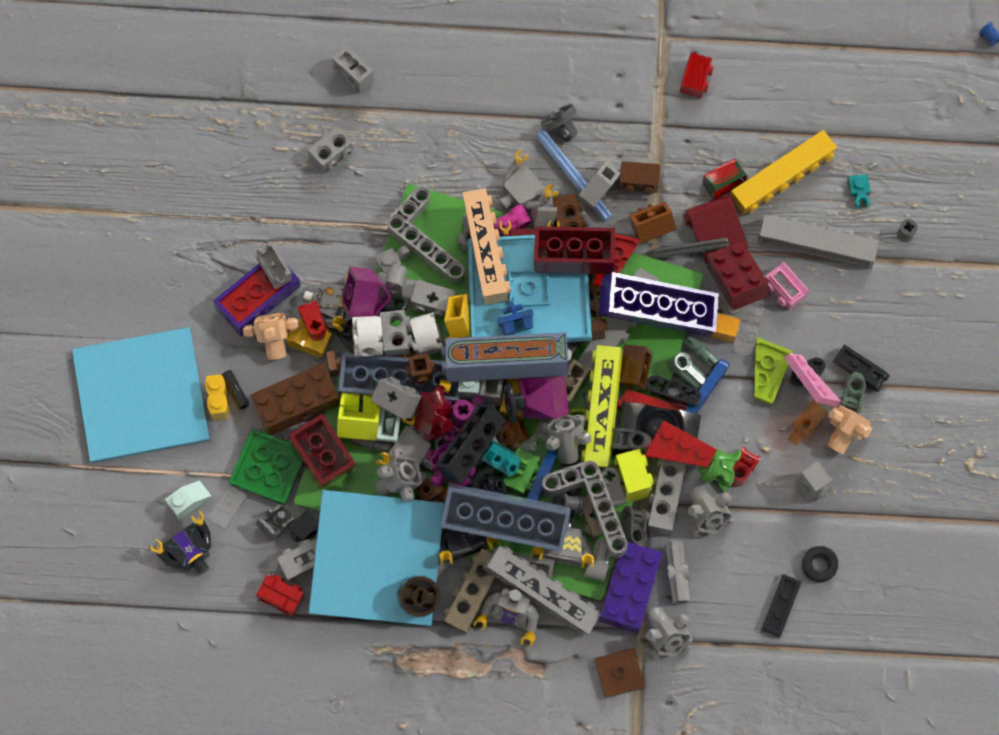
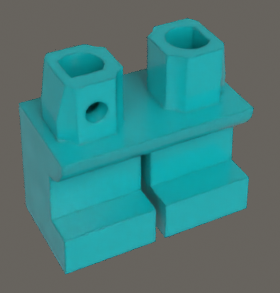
[481,440,521,476]

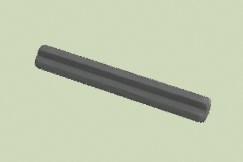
[652,238,729,259]

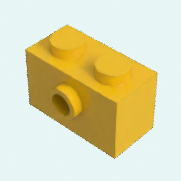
[444,294,471,338]

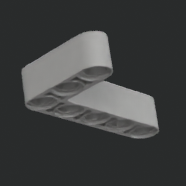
[387,187,465,285]
[542,461,627,558]

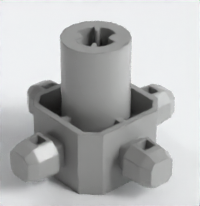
[540,414,591,464]
[375,448,427,502]
[688,486,734,538]
[646,607,693,661]

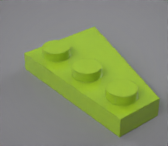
[753,337,793,406]

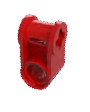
[297,300,326,341]
[732,447,761,487]

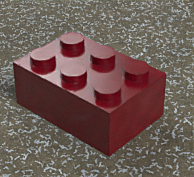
[707,240,768,310]
[288,414,356,490]

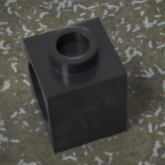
[289,510,319,543]

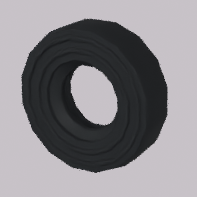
[802,546,838,582]

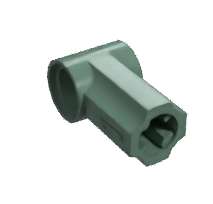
[667,353,706,388]

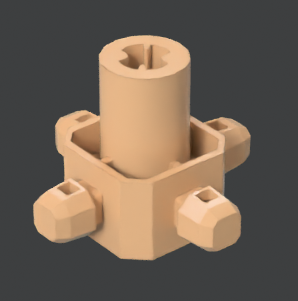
[243,313,300,360]
[826,405,872,454]

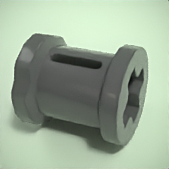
[897,219,918,242]

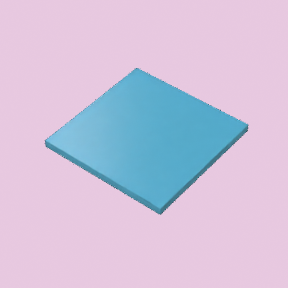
[468,235,592,342]
[72,327,210,463]
[309,490,444,626]

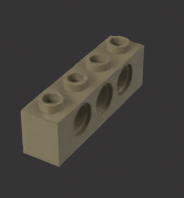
[443,548,496,634]

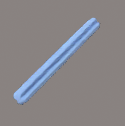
[536,130,611,222]

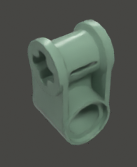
[840,372,866,413]

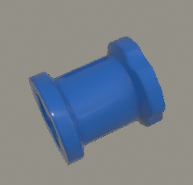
[978,22,999,47]

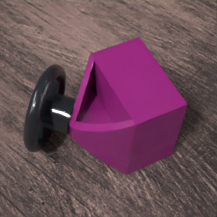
[341,266,409,322]
[504,376,569,423]

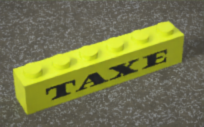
[581,345,623,469]

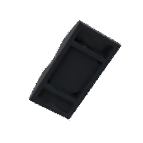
[618,402,701,445]

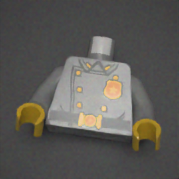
[303,275,347,331]

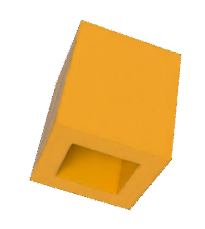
[711,313,741,343]

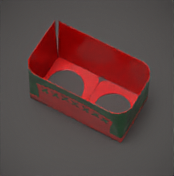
[703,158,747,200]

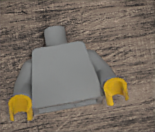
[499,150,559,210]
[376,414,433,470]

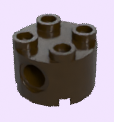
[397,575,441,617]

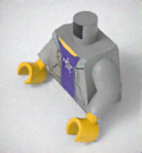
[474,588,539,647]

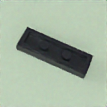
[761,574,802,638]

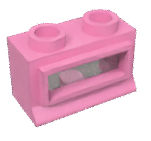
[765,262,809,311]

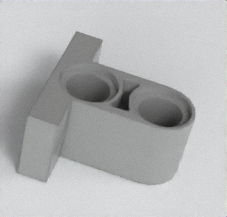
[378,264,417,301]

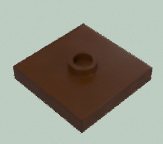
[594,648,645,699]

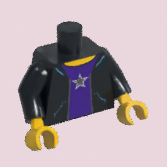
[148,510,212,575]

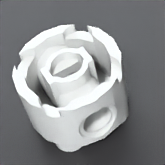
[408,313,444,355]
[352,316,383,357]

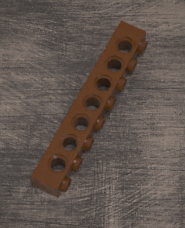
[552,194,608,343]

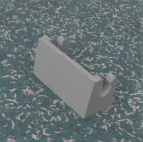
[255,241,292,290]

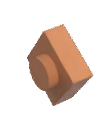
[326,351,341,377]

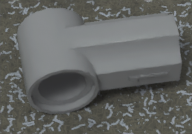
[584,539,613,582]

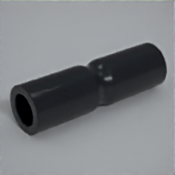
[221,370,250,410]

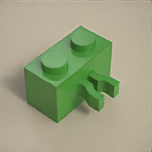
[504,448,541,498]

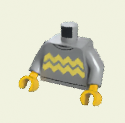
[530,517,594,568]

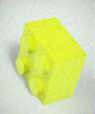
[337,393,381,441]
[613,449,653,503]

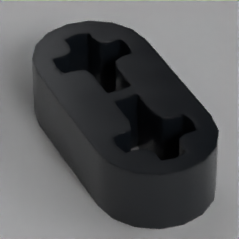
[790,357,825,387]

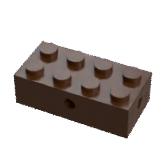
[250,363,340,436]

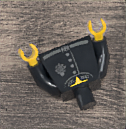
[439,528,501,565]

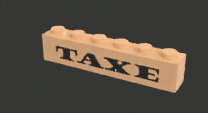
[463,188,511,305]

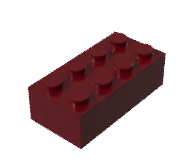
[534,226,616,274]

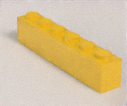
[730,130,837,216]

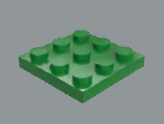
[228,429,303,506]

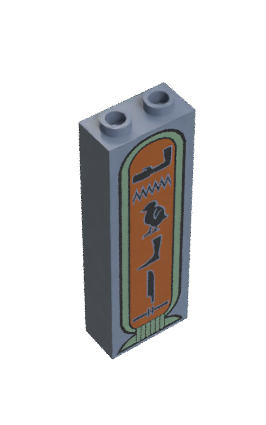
[442,332,569,382]

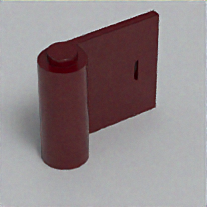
[683,195,749,264]

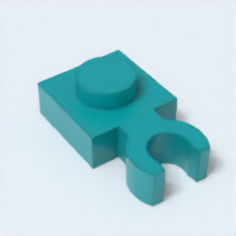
[848,174,871,209]

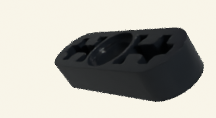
[646,375,702,408]

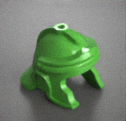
[697,449,741,492]

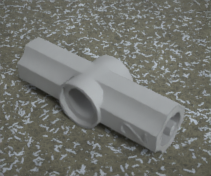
[665,541,690,605]

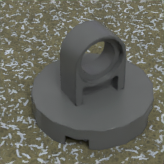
[541,104,577,142]

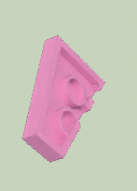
[785,353,841,407]

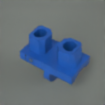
[497,300,534,335]

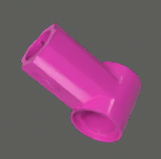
[493,205,532,237]

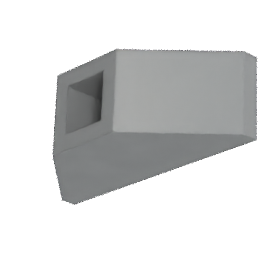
[577,159,621,209]

